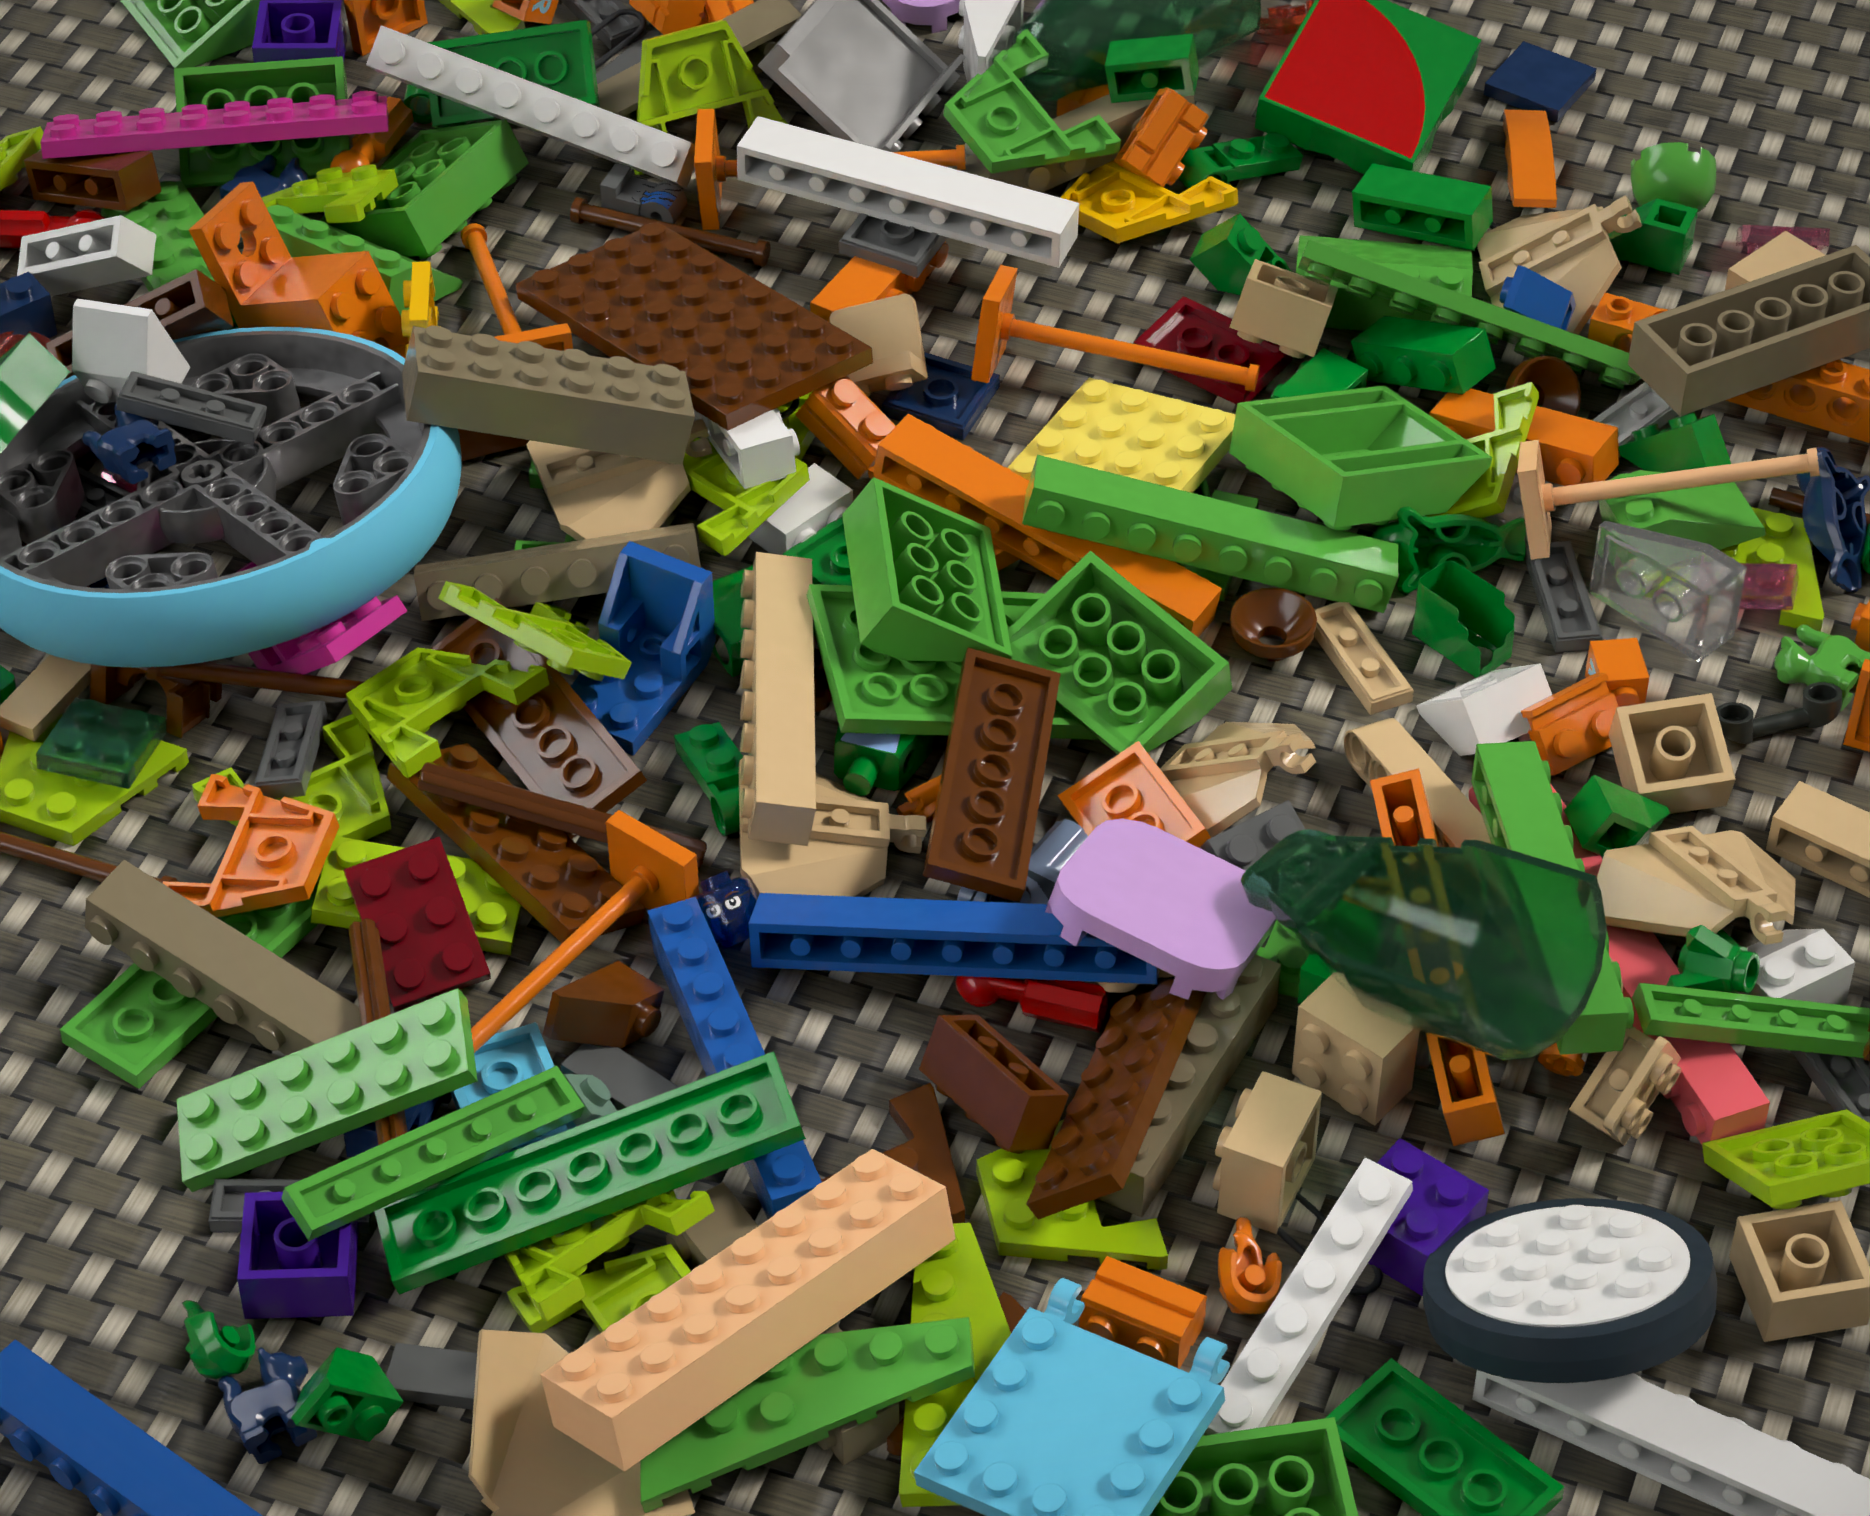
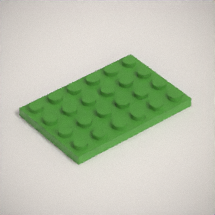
[806,584,1099,740]

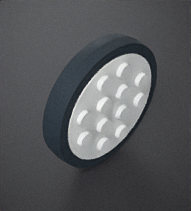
[1423,1198,1717,1383]

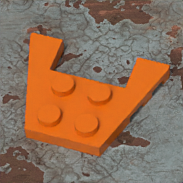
[163,774,339,918]

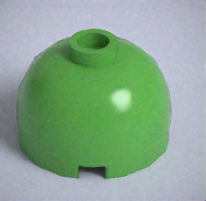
[1631,142,1716,212]

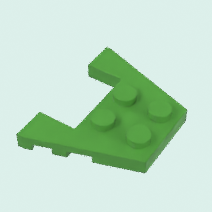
[943,29,1121,173]

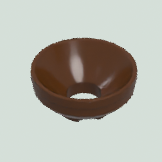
[1505,356,1581,416]
[1230,588,1317,661]

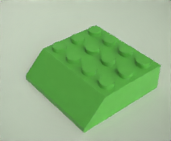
[1229,386,1493,530]

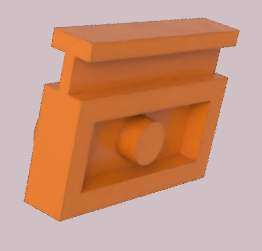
[1521,673,1619,776]

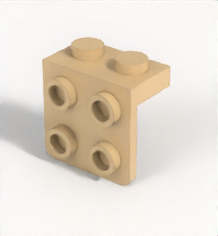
[830,294,928,397]
[1569,1027,1681,1146]

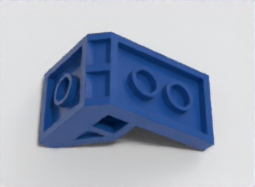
[571,541,716,756]

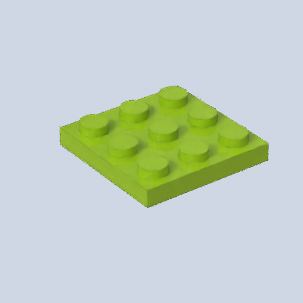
[1702,1109,1870,1209]

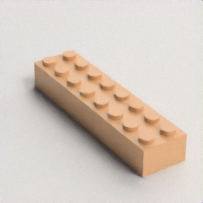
[540,1149,956,1472]

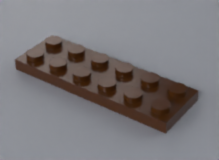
[430,598,647,839]
[923,648,1061,902]
[386,743,646,943]
[1026,979,1206,1219]

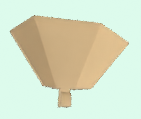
[1477,195,1642,335]
[526,418,713,541]
[1160,722,1316,838]
[739,758,927,899]
[1592,826,1796,945]
[468,1329,695,1516]

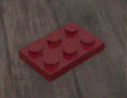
[1133,296,1292,405]
[343,836,491,1013]

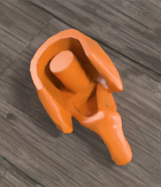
[1218,1217,1283,1315]

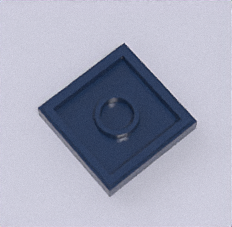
[1484,41,1597,122]
[882,352,1000,441]

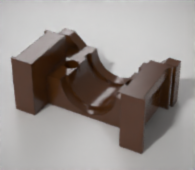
[90,661,222,738]

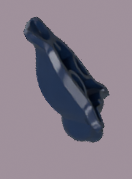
[1796,447,1870,592]

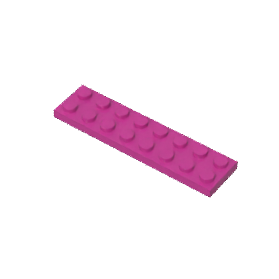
[40,91,388,159]

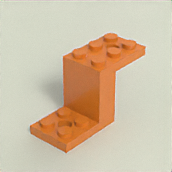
[189,181,409,358]

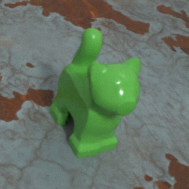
[1774,624,1870,712]

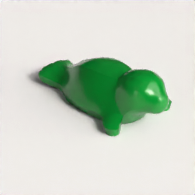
[1369,506,1526,593]

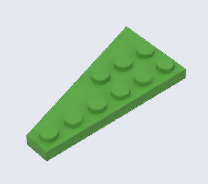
[640,1317,975,1513]

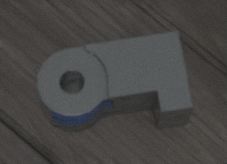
[600,163,687,224]

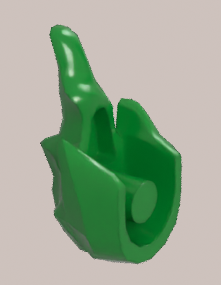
[182,1300,256,1379]

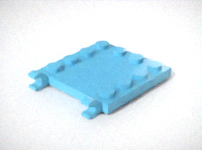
[914,1278,1230,1516]

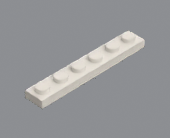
[1205,1158,1413,1435]

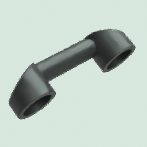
[1716,682,1842,744]

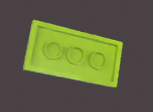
[311,836,522,956]

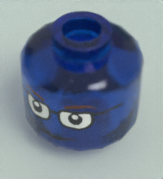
[695,871,758,949]

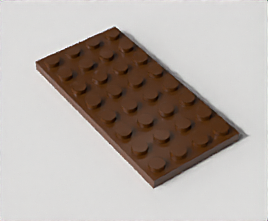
[516,222,873,431]

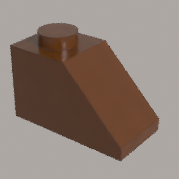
[543,960,665,1048]

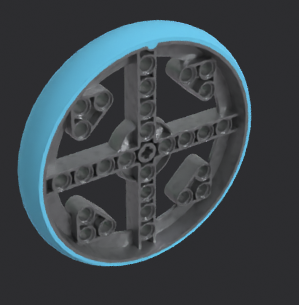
[0,327,462,668]

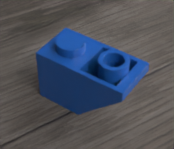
[1499,265,1576,331]

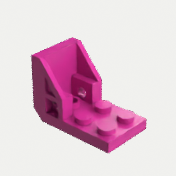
[237,562,407,675]

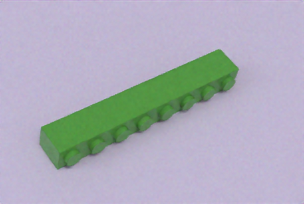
[1022,455,1398,613]
[1471,741,1634,1055]

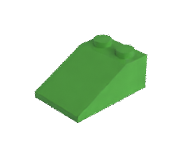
[1598,470,1766,578]

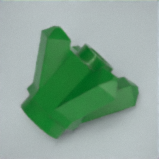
[1666,925,1760,994]

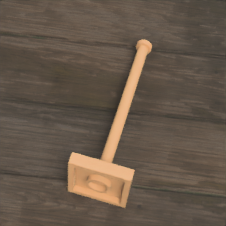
[1517,440,1820,560]

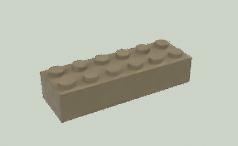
[1628,245,1870,416]
[402,326,695,465]

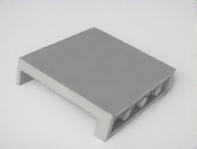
[758,0,966,152]

